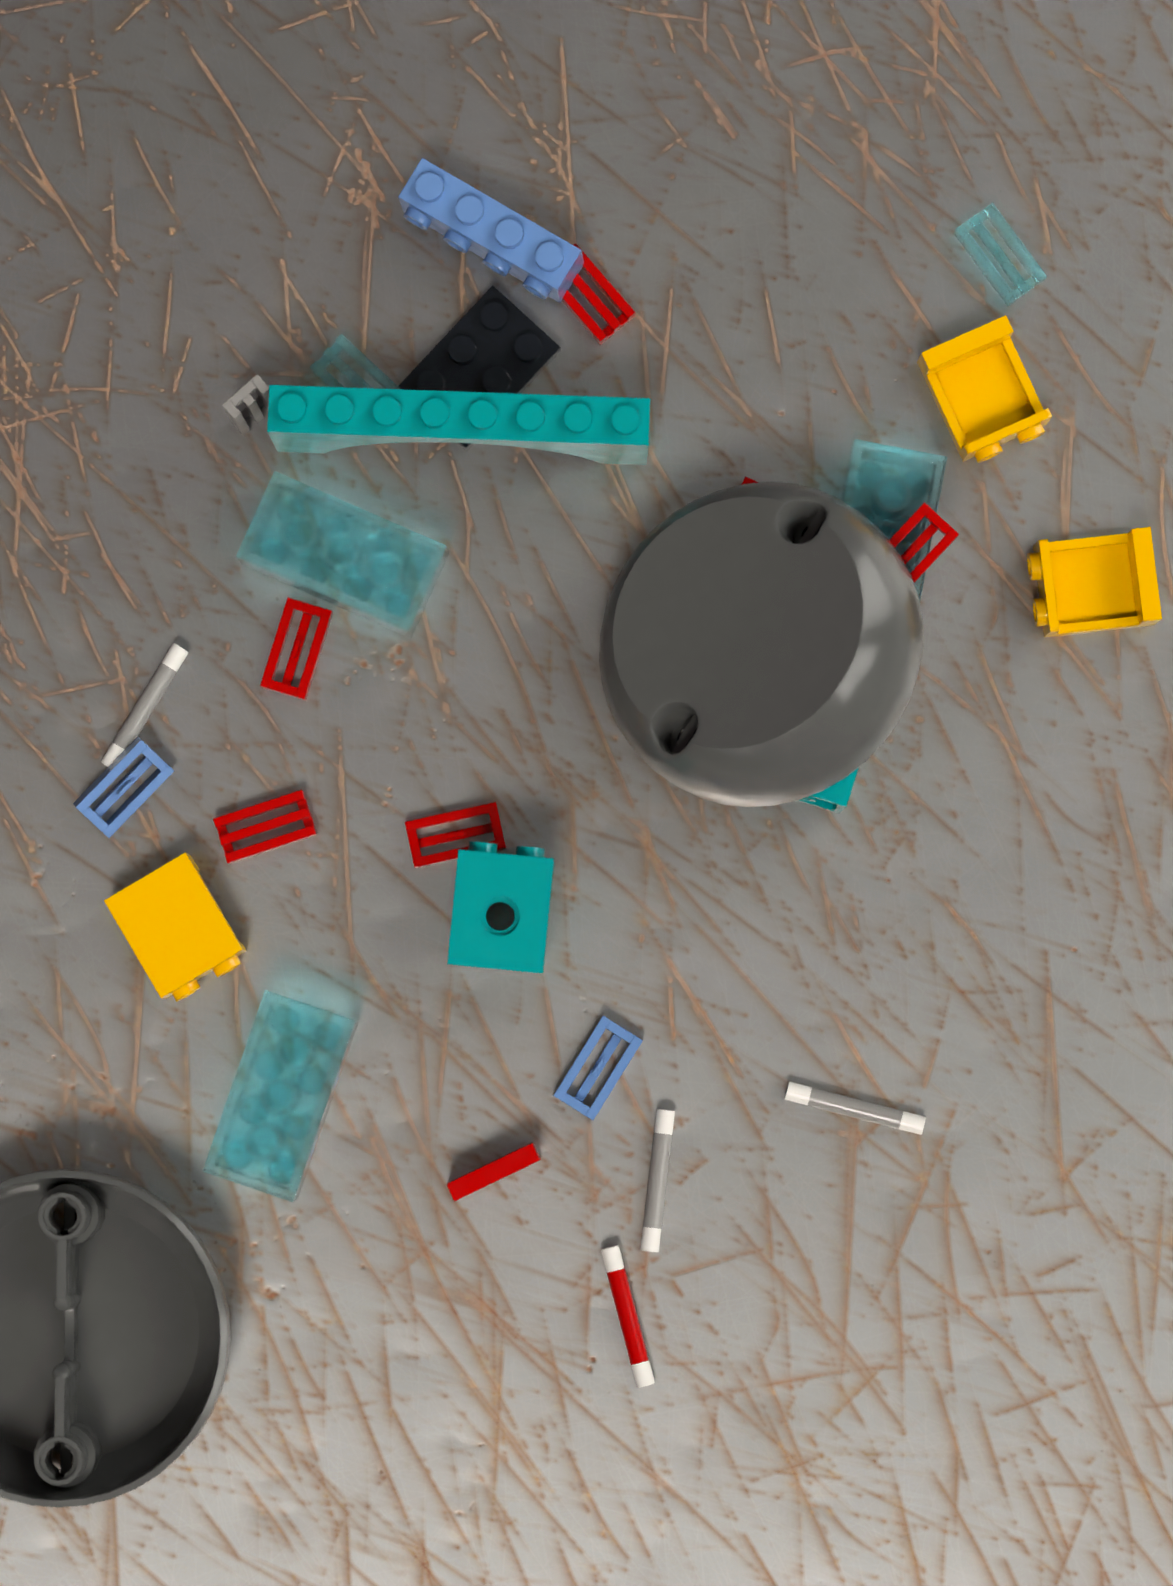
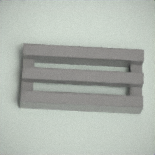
[222,374,269,436]

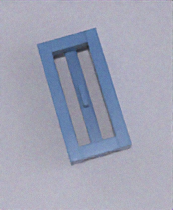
[73,736,174,838]
[553,1016,643,1120]

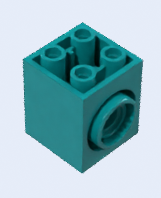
[447,841,554,973]

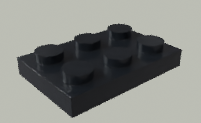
[398,286,561,451]

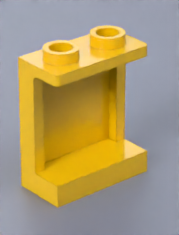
[917,315,1052,463]
[1027,527,1162,638]
[104,852,247,1002]

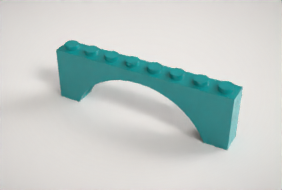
[267,385,650,465]

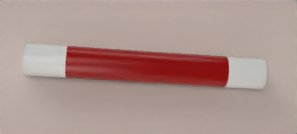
[601,1245,655,1388]

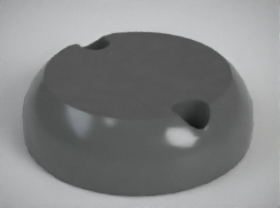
[599,482,923,807]
[0,1169,231,1508]

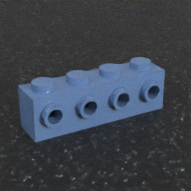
[398,158,584,303]

